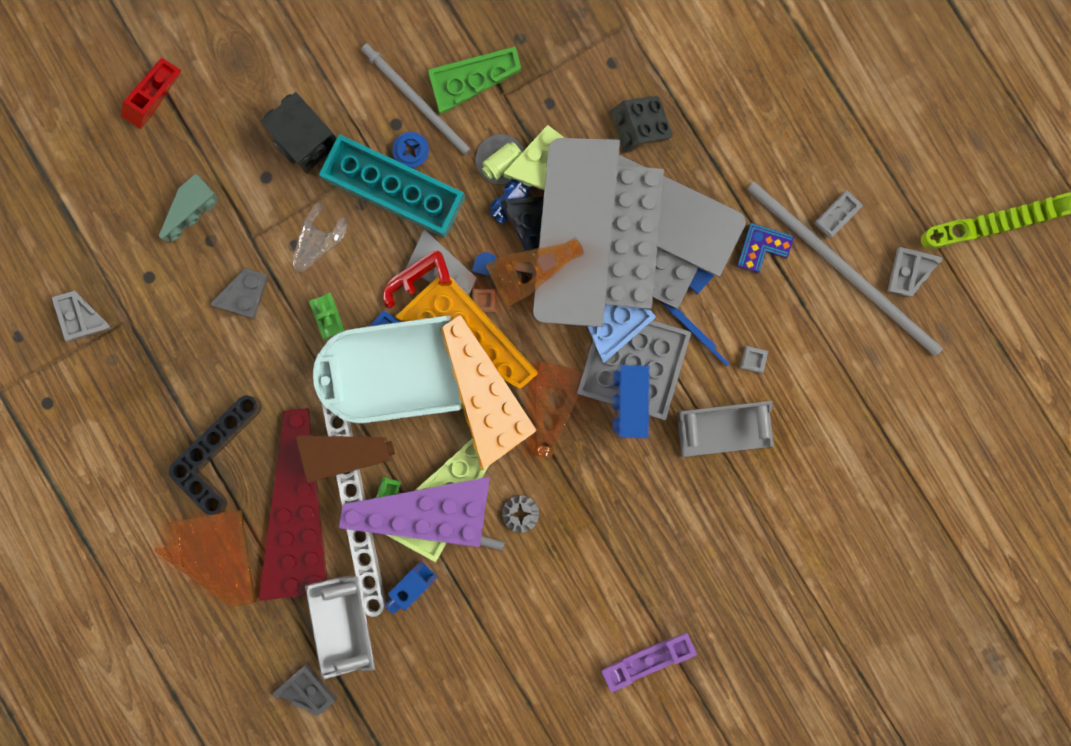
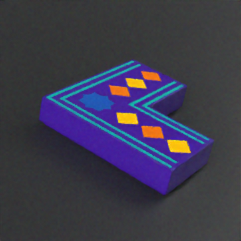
[736,223,794,273]

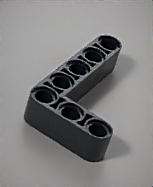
[169,395,262,515]

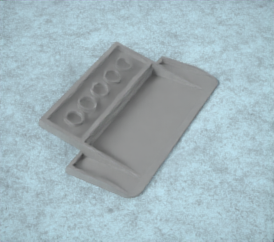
[533,138,664,327]
[618,155,746,310]

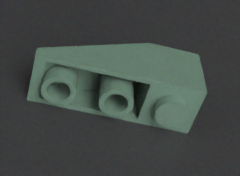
[159,174,220,243]

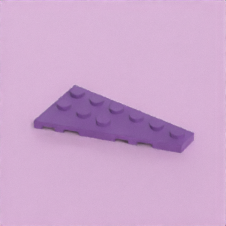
[339,477,490,547]

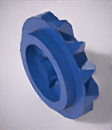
[393,132,429,168]

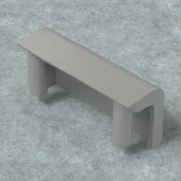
[677,401,774,457]
[305,576,375,679]

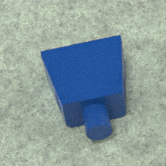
[385,561,438,614]

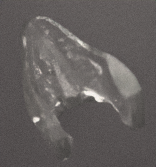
[293,202,347,272]

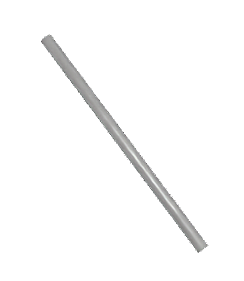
[747,181,943,356]

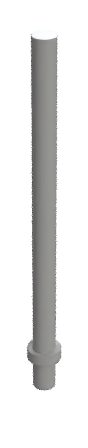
[361,44,471,155]

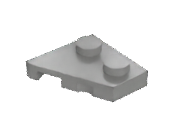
[887,247,943,298]

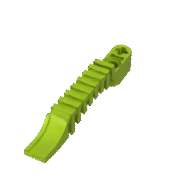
[921,192,1071,250]

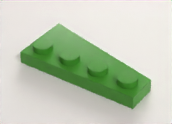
[428,47,521,115]

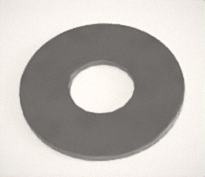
[476,134,524,185]

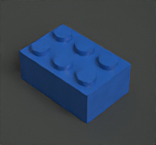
[613,365,649,438]

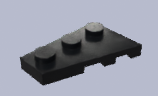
[500,197,544,267]

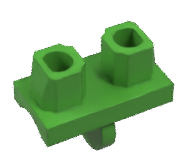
[309,293,345,340]

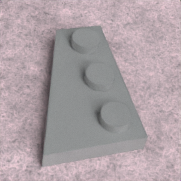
[406,229,477,296]

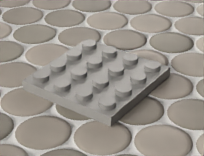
[577,320,691,420]

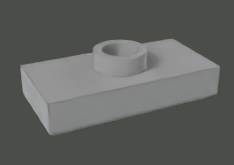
[814,190,863,239]

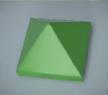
[376,477,401,498]

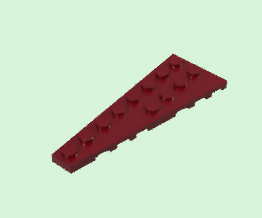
[259,408,328,601]

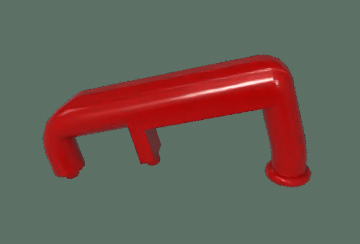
[383,250,452,308]

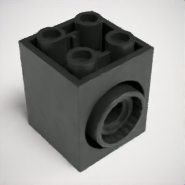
[261,92,336,173]

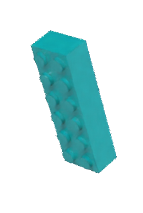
[319,134,465,239]

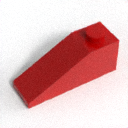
[121,58,181,129]

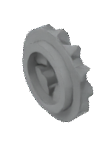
[502,496,539,533]

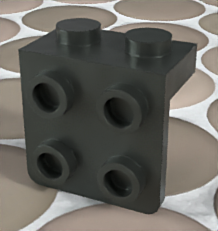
[610,96,672,153]

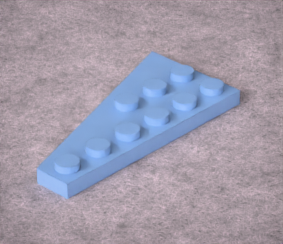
[587,305,656,364]

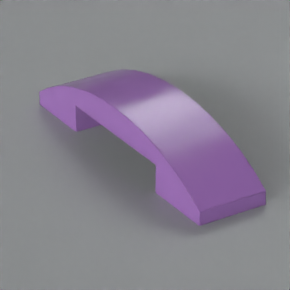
[602,633,697,693]

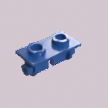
[487,180,531,225]

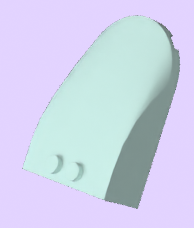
[313,315,462,423]

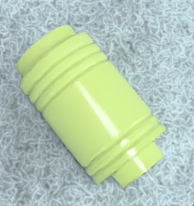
[482,142,522,181]

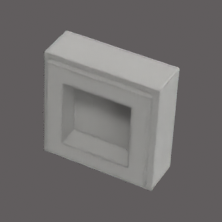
[740,346,768,374]

